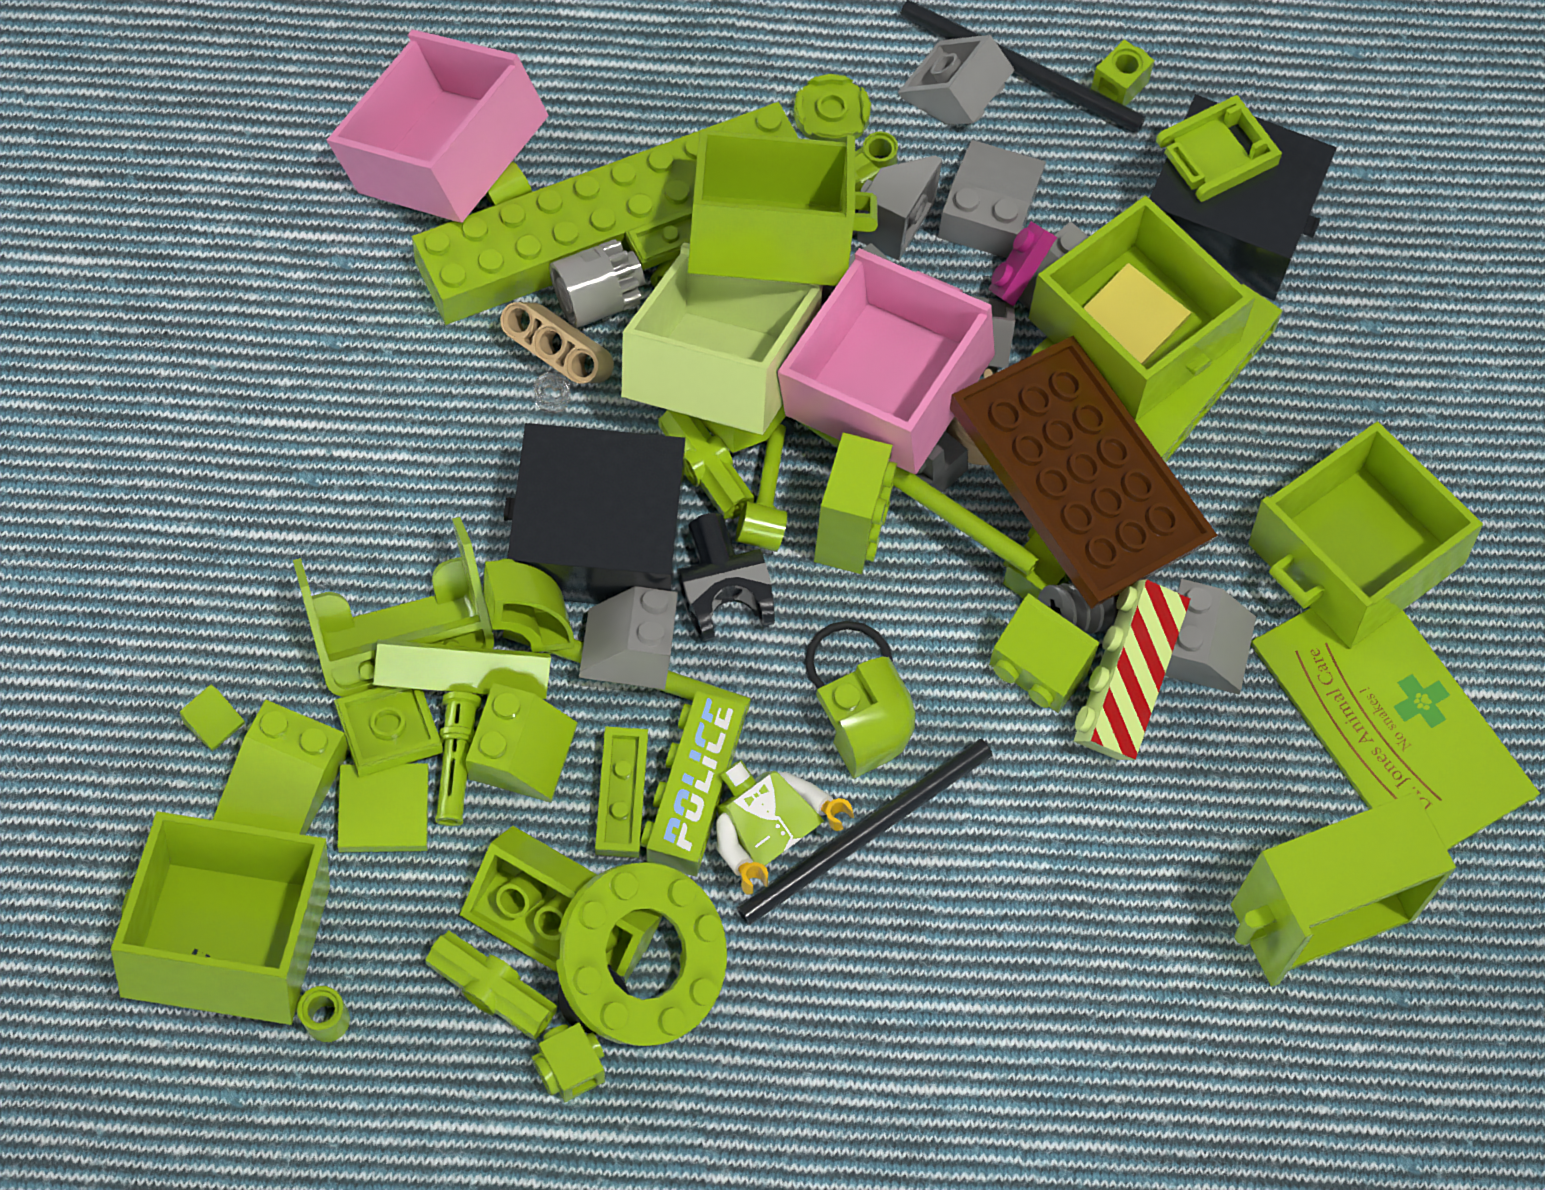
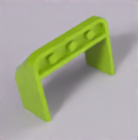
[293,517,494,697]

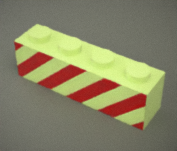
[1073,579,1191,760]

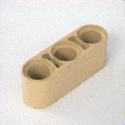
[500,302,614,383]

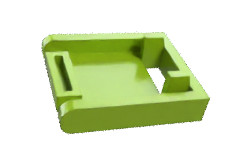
[1156,95,1282,202]

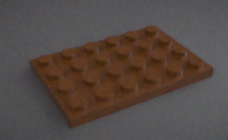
[950,336,1218,609]

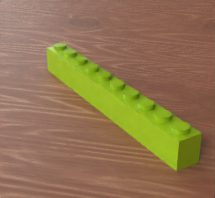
[1003,284,1283,599]

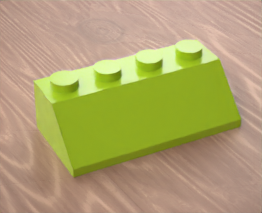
[459,826,663,983]

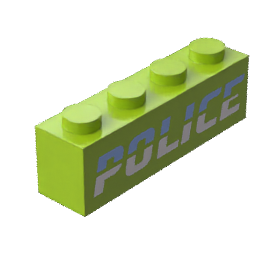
[641,691,746,877]

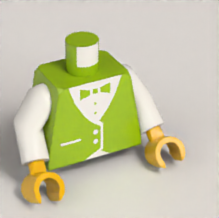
[716,760,854,895]

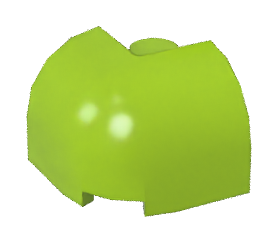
[816,656,916,779]

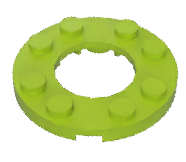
[556,863,727,1046]

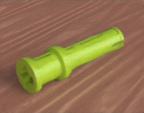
[435,691,481,826]

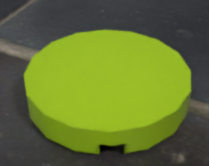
[793,74,871,143]

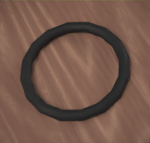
[805,621,893,689]

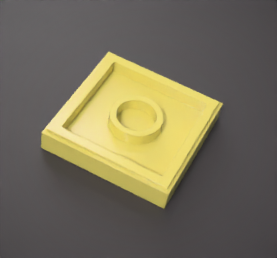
[1084,263,1191,365]

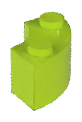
[483,559,574,652]

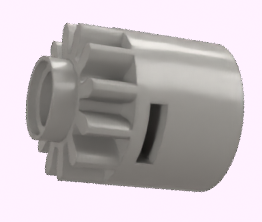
[549,239,645,328]

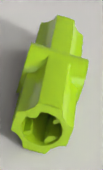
[658,409,754,520]
[425,930,558,1040]

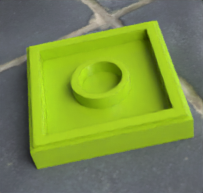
[334,686,443,777]
[338,763,429,853]

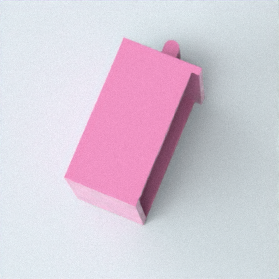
[327,29,549,223]
[777,248,995,475]

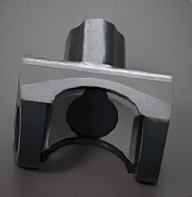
[677,513,775,641]

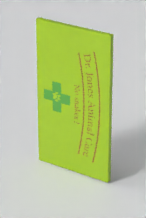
[1251,608,1540,851]

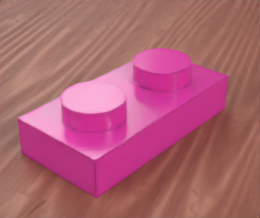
[988,221,1057,306]

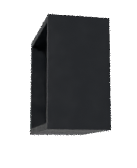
[1149,94,1337,301]
[504,423,686,604]

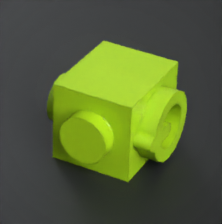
[531,1023,605,1103]

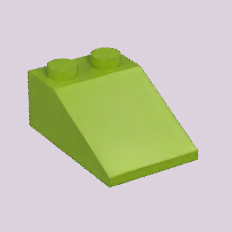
[213,699,349,835]

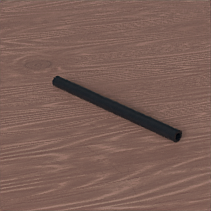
[900,0,1146,133]
[737,739,993,926]

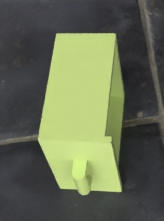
[621,242,823,435]

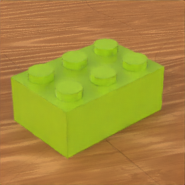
[814,432,897,575]

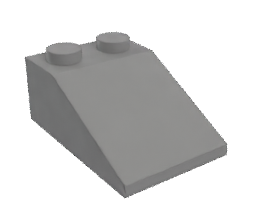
[938,140,1046,258]

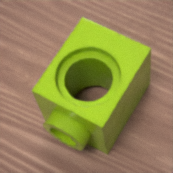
[1091,39,1155,106]

